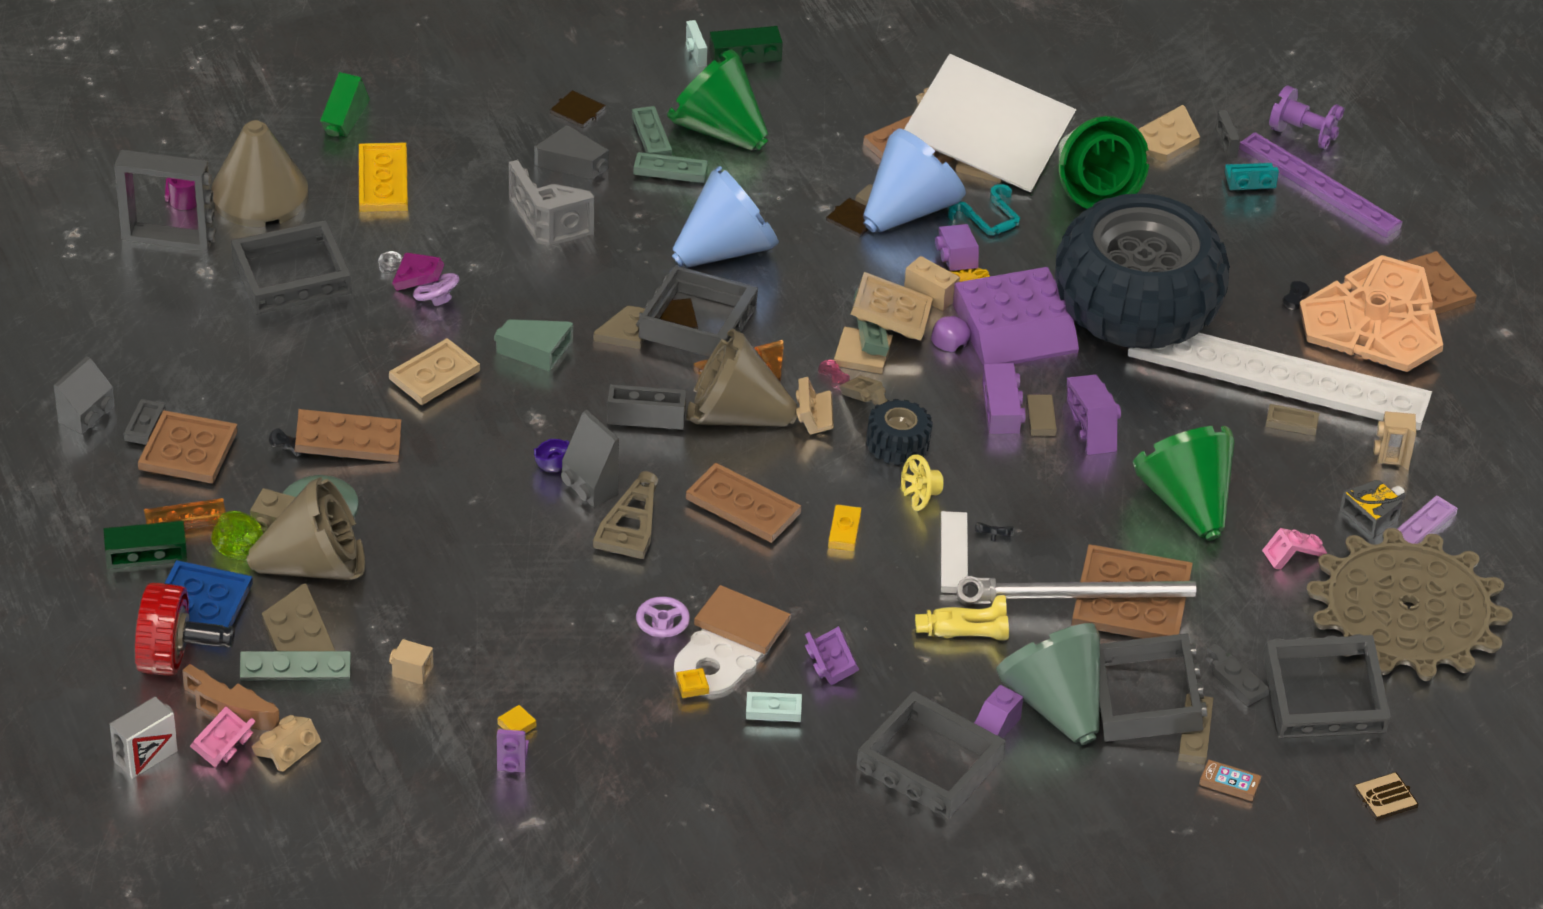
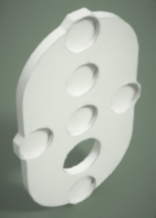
[674,629,764,695]

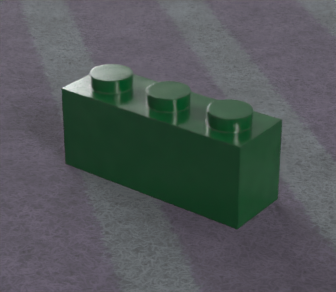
[709,26,783,64]
[103,521,187,569]

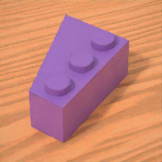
[1067,374,1121,455]

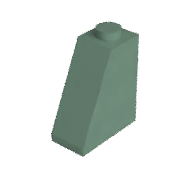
[494,319,573,372]

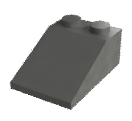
[561,410,619,508]

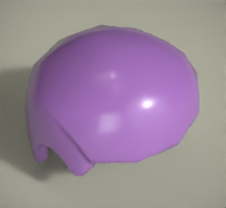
[931,316,971,352]

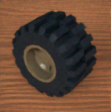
[866,399,933,465]

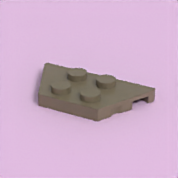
[262,583,335,651]

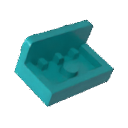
[1224,163,1279,190]

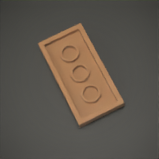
[295,409,401,463]
[686,463,801,543]

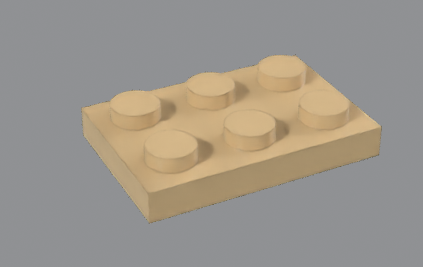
[389,338,480,405]

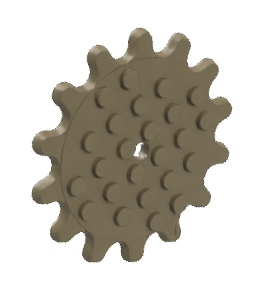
[1307,528,1513,681]

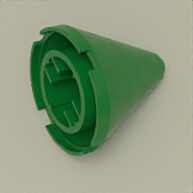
[667,49,769,151]
[1059,116,1149,209]
[1133,426,1235,541]

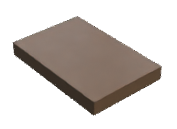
[694,585,791,654]

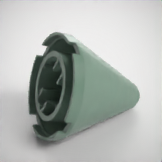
[996,623,1100,745]

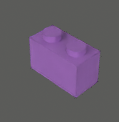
[935,224,979,271]

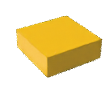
[676,668,709,698]
[498,705,536,734]

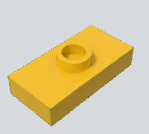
[828,505,861,552]

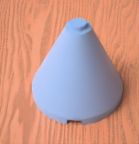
[863,128,966,233]
[672,166,779,268]

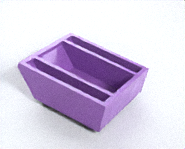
[953,267,1079,367]

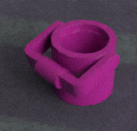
[165,178,197,210]

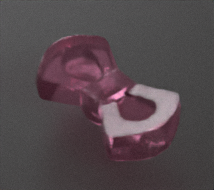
[818,360,850,389]

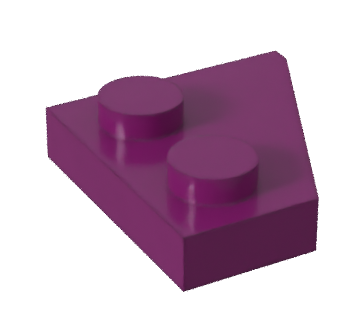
[392,253,444,291]

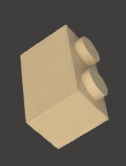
[904,256,960,311]

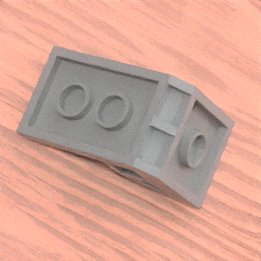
[509,160,594,246]

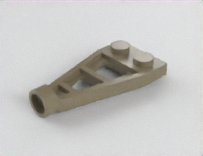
[593,471,658,559]

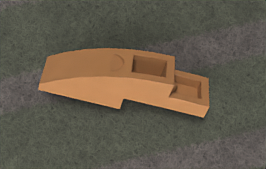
[182,664,280,731]

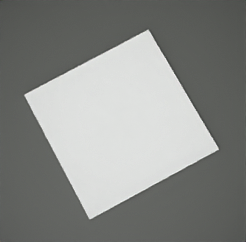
[904,54,1076,192]

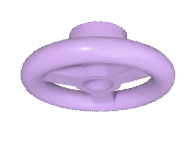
[413,273,459,306]
[636,597,690,638]

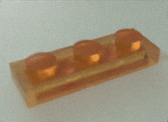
[144,498,227,530]

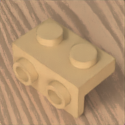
[796,377,834,435]
[251,715,321,771]

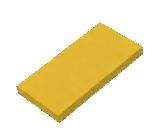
[359,143,408,212]

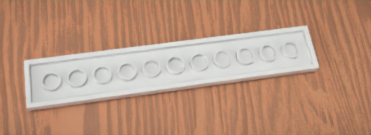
[1128,332,1432,430]

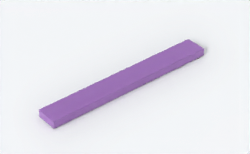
[1239,132,1402,238]

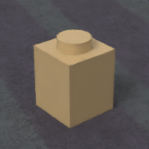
[389,639,433,685]

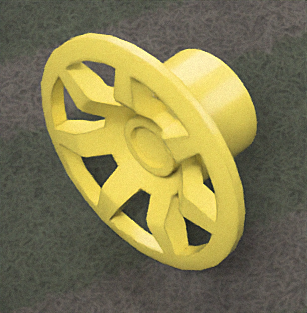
[901,455,943,511]

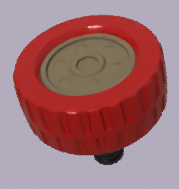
[135,583,235,676]

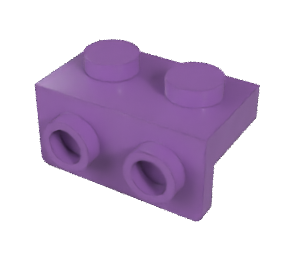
[805,626,860,685]

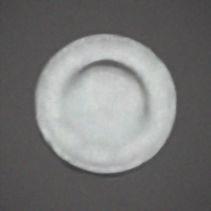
[378,251,403,274]

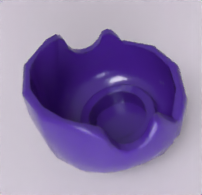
[534,439,570,473]

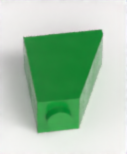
[320,72,370,137]

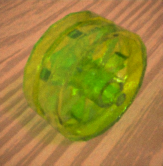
[211,511,263,560]

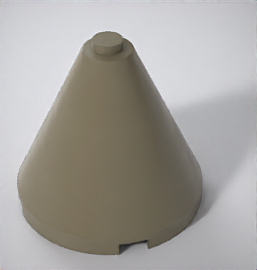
[211,120,308,227]
[686,329,798,427]
[247,477,365,581]

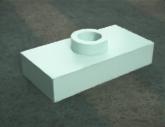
[686,20,707,67]
[746,692,802,722]

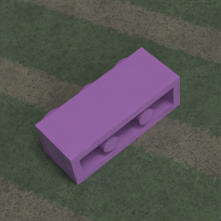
[982,363,1025,434]

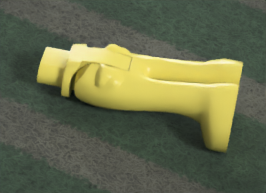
[915,595,1009,641]

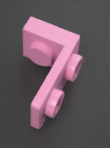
[1262,528,1327,570]

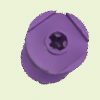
[1269,85,1345,149]

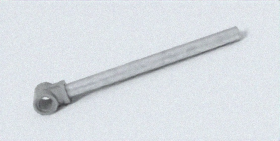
[956,576,1196,607]

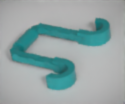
[948,184,1020,235]

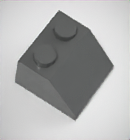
[54,356,115,434]

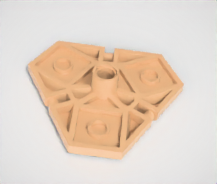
[1300,255,1443,372]

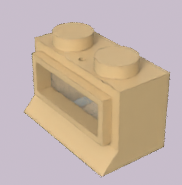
[1373,411,1416,471]

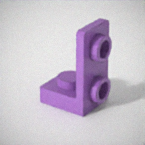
[497,729,529,772]

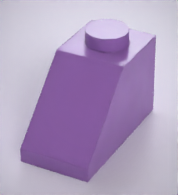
[975,685,1023,738]

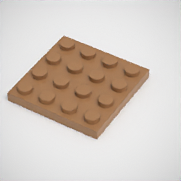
[1071,544,1193,639]

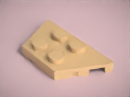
[1138,105,1200,162]

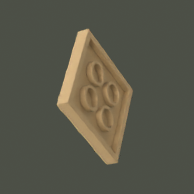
[851,272,933,341]

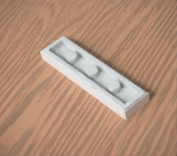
[941,511,968,594]

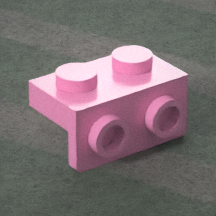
[190,706,256,768]

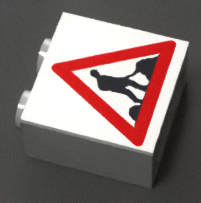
[110,697,178,779]

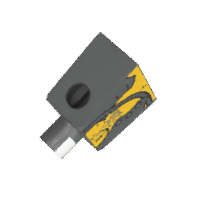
[1340,480,1406,538]

